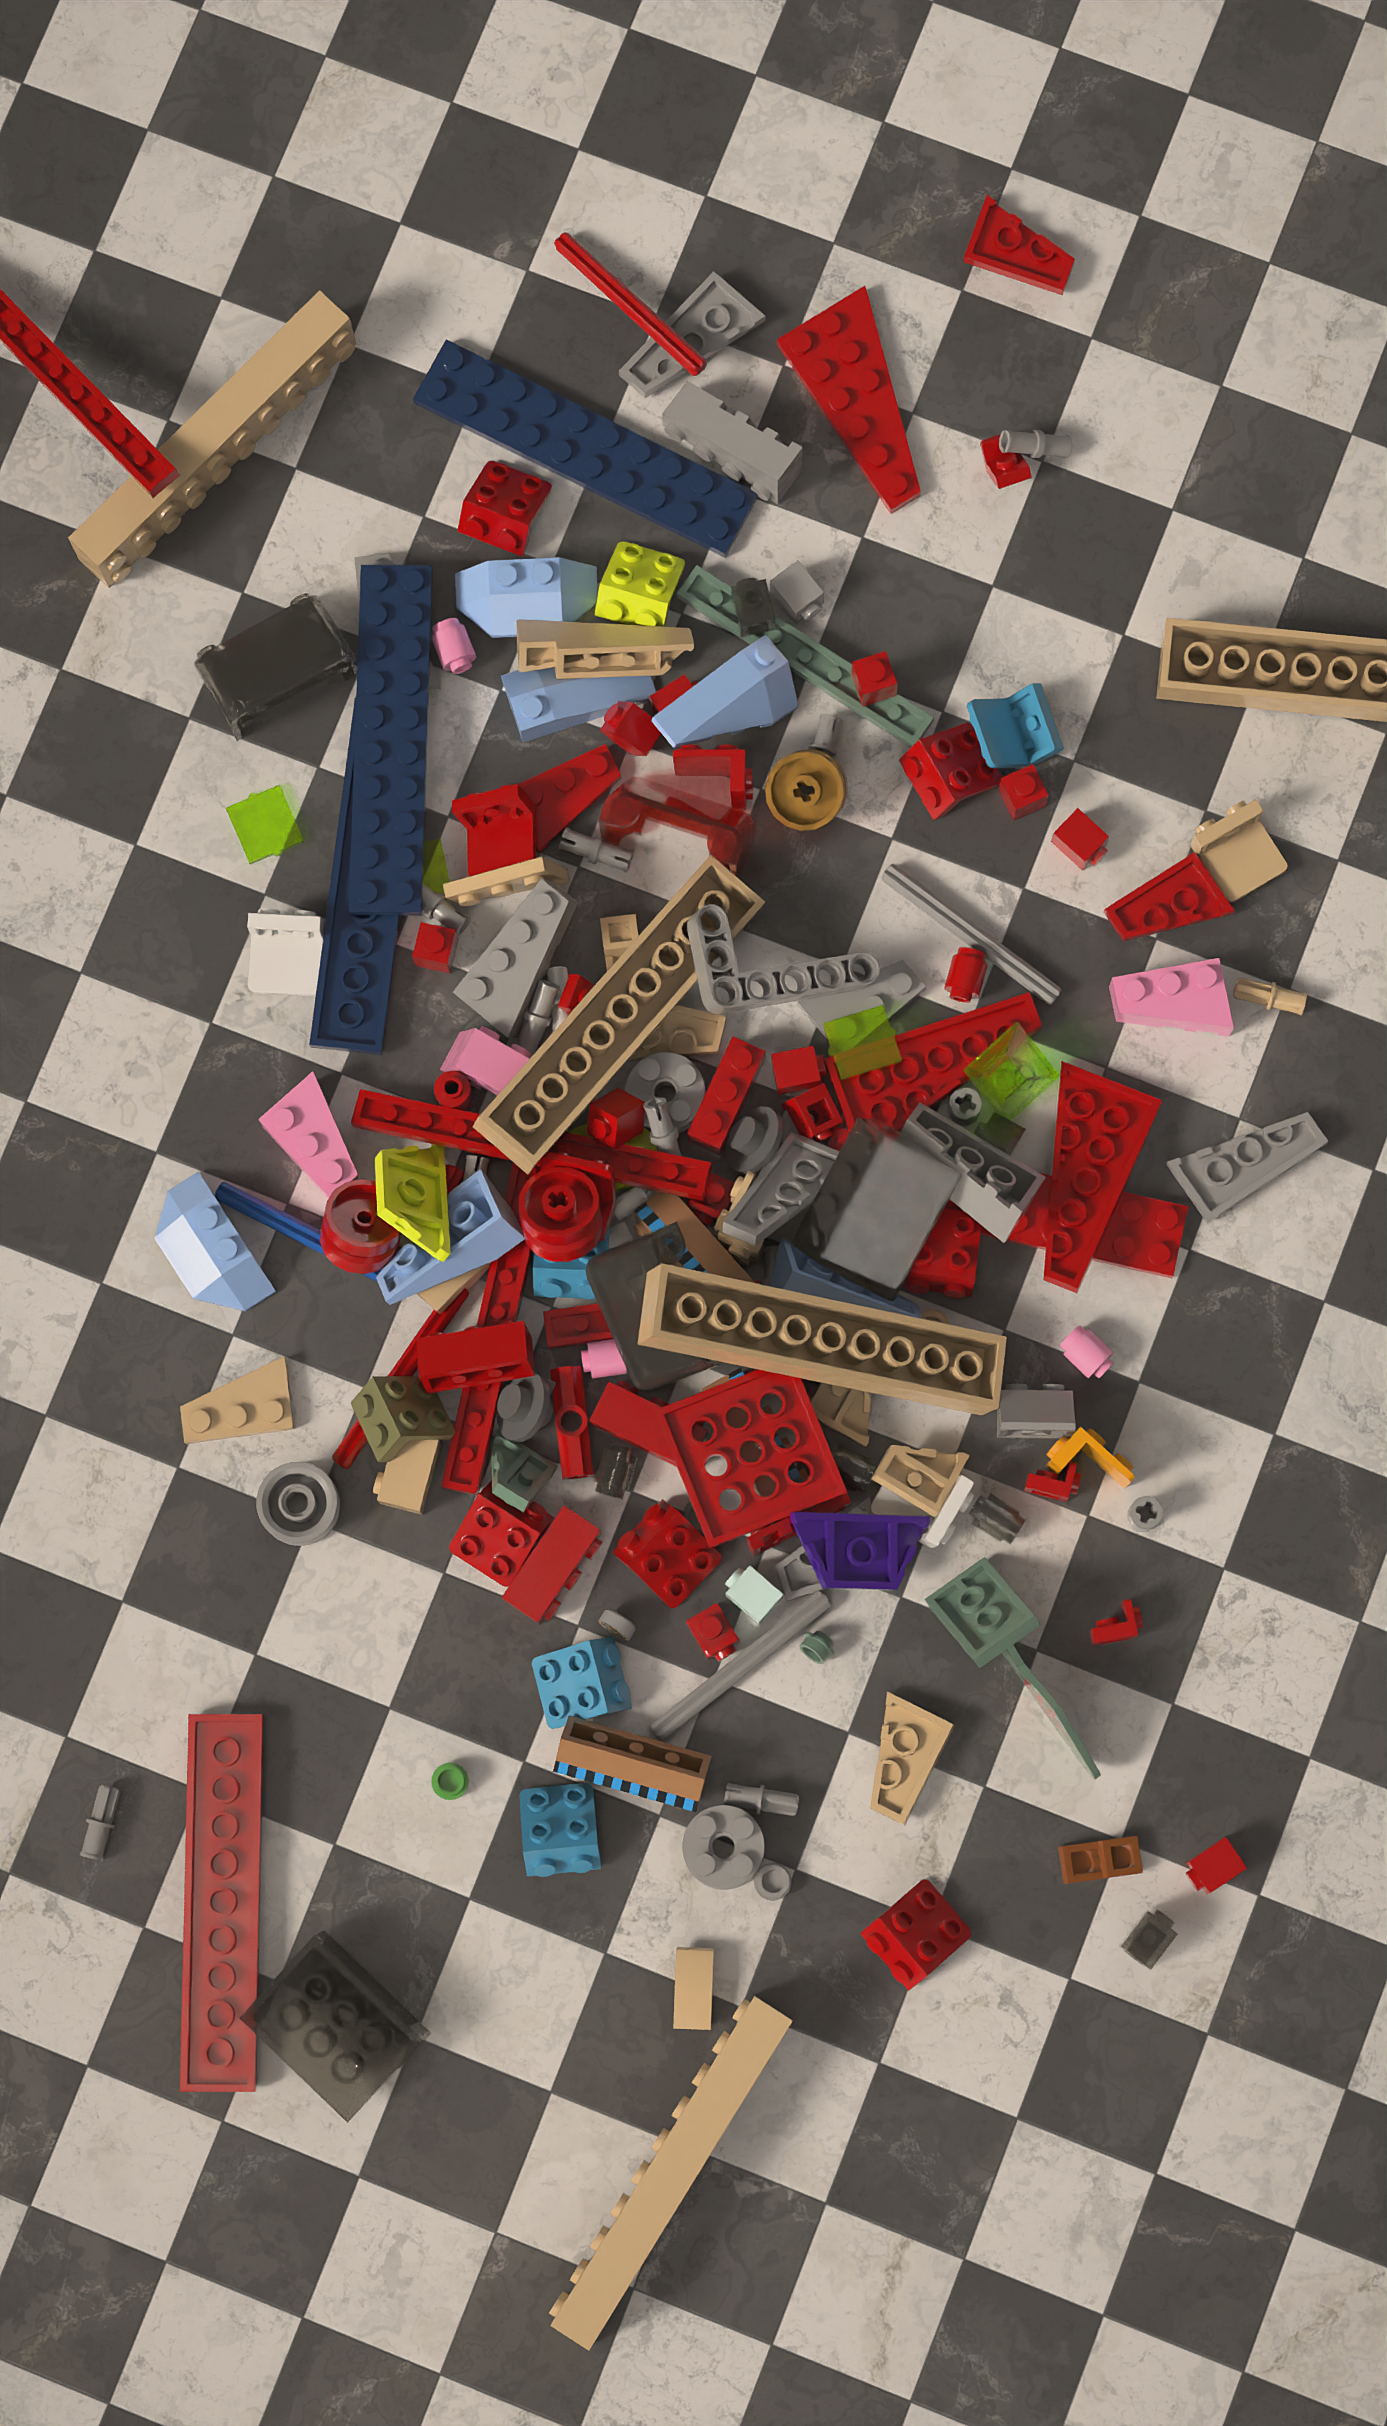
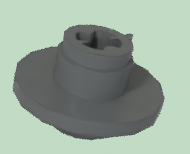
[725,1106,784,1175]
[497,1371,556,1442]

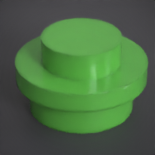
[431,1763,469,1800]

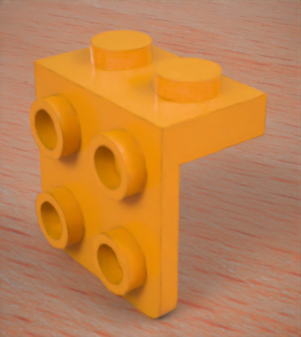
[1045,1427,1135,1488]

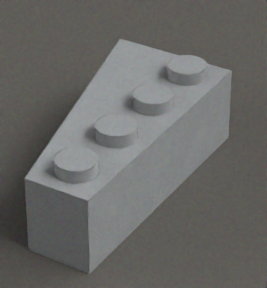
[662,381,803,504]
[453,878,578,1038]
[891,1103,1046,1243]

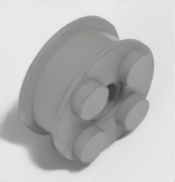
[625,1052,706,1133]
[256,1462,340,1546]
[682,1805,765,1890]

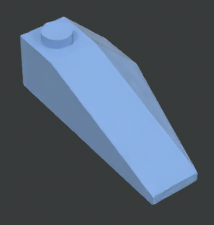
[651,635,798,748]
[501,667,656,743]
[376,1169,524,1305]

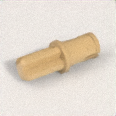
[1233,978,1307,1015]

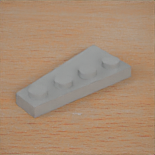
[619,271,766,398]
[1166,1112,1329,1224]
[722,1132,857,1246]

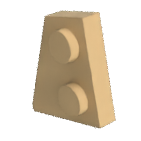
[810,1382,871,1447]
[872,1445,969,1517]

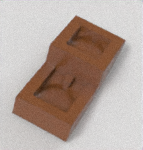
[1058,1836,1143,1884]

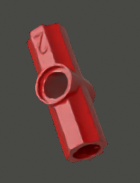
[550,1366,594,1480]

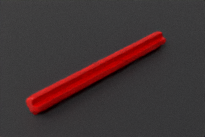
[554,232,707,376]
[332,1288,469,1469]

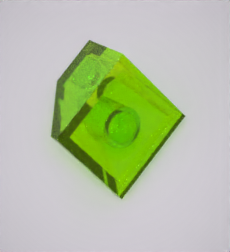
[963,1022,1060,1124]

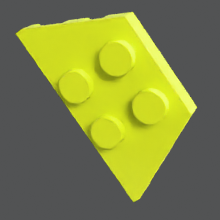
[375,1144,451,1262]

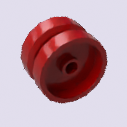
[519,1167,602,1262]
[320,1179,402,1274]

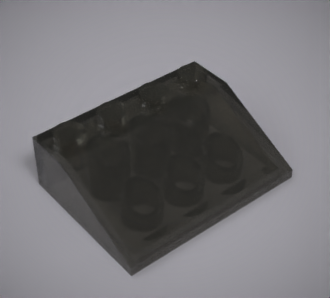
[790,1118,962,1301]
[239,1930,432,2123]

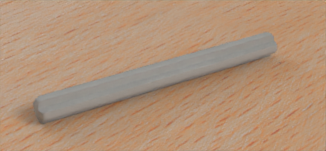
[882,864,1061,1005]
[650,1591,831,1741]

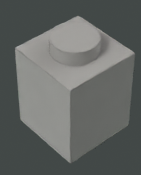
[770,560,824,624]

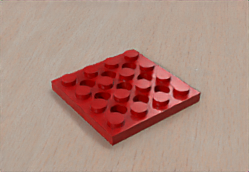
[654,1369,847,1549]

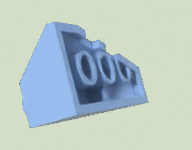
[769,1238,922,1319]

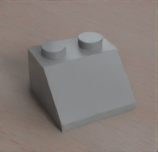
[997,1384,1075,1439]

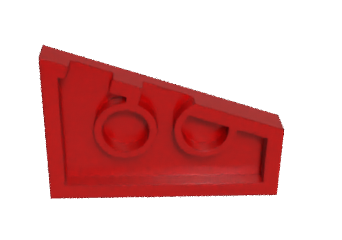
[963,195,1075,296]
[518,744,621,855]
[1104,852,1235,942]
[747,1494,852,1557]

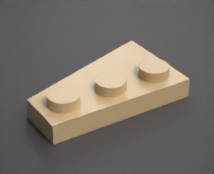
[180,1356,295,1444]

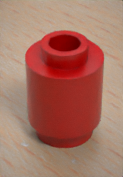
[944,947,988,1003]
[434,1071,472,1110]

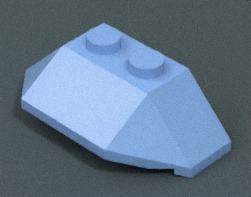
[455,557,598,638]
[155,1171,276,1312]

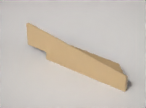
[516,619,694,679]

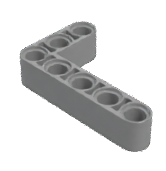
[687,904,880,1014]

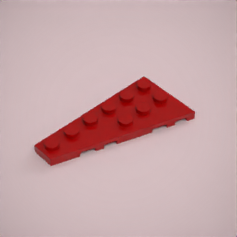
[777,286,921,514]
[824,992,1042,1161]
[1043,1061,1162,1294]

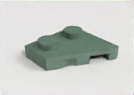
[491,1429,558,1512]

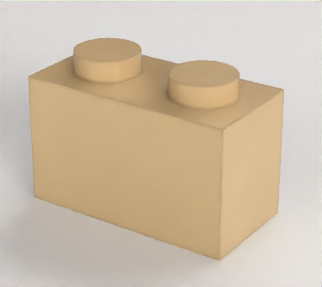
[373,1440,441,1515]

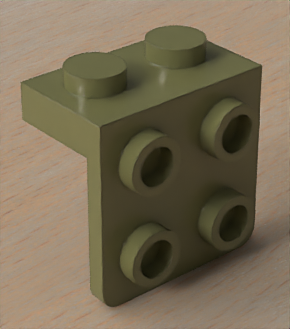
[350,1376,455,1462]

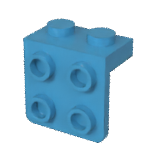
[967,683,1064,768]
[533,1226,610,1299]
[532,1637,632,1729]
[519,1783,601,1877]

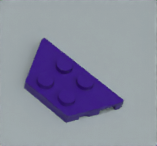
[790,1512,930,1590]

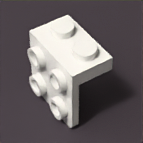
[247,909,325,996]
[871,1475,975,1548]

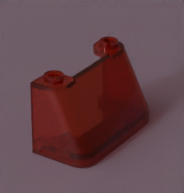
[598,777,755,879]

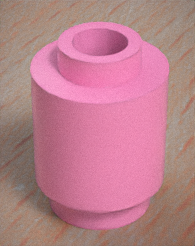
[431,618,476,674]
[1059,1325,1114,1379]
[581,1338,635,1379]

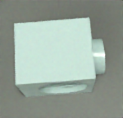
[725,1566,783,1625]

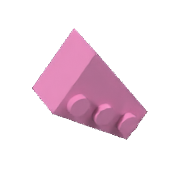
[1109,958,1234,1036]
[440,1026,531,1095]
[258,1071,360,1198]

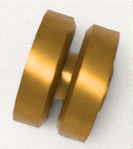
[765,749,848,831]

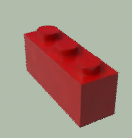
[687,1036,766,1156]
[417,1320,535,1394]
[589,1380,708,1467]
[501,1506,603,1625]

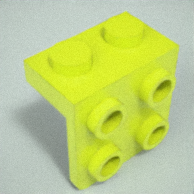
[595,541,685,627]

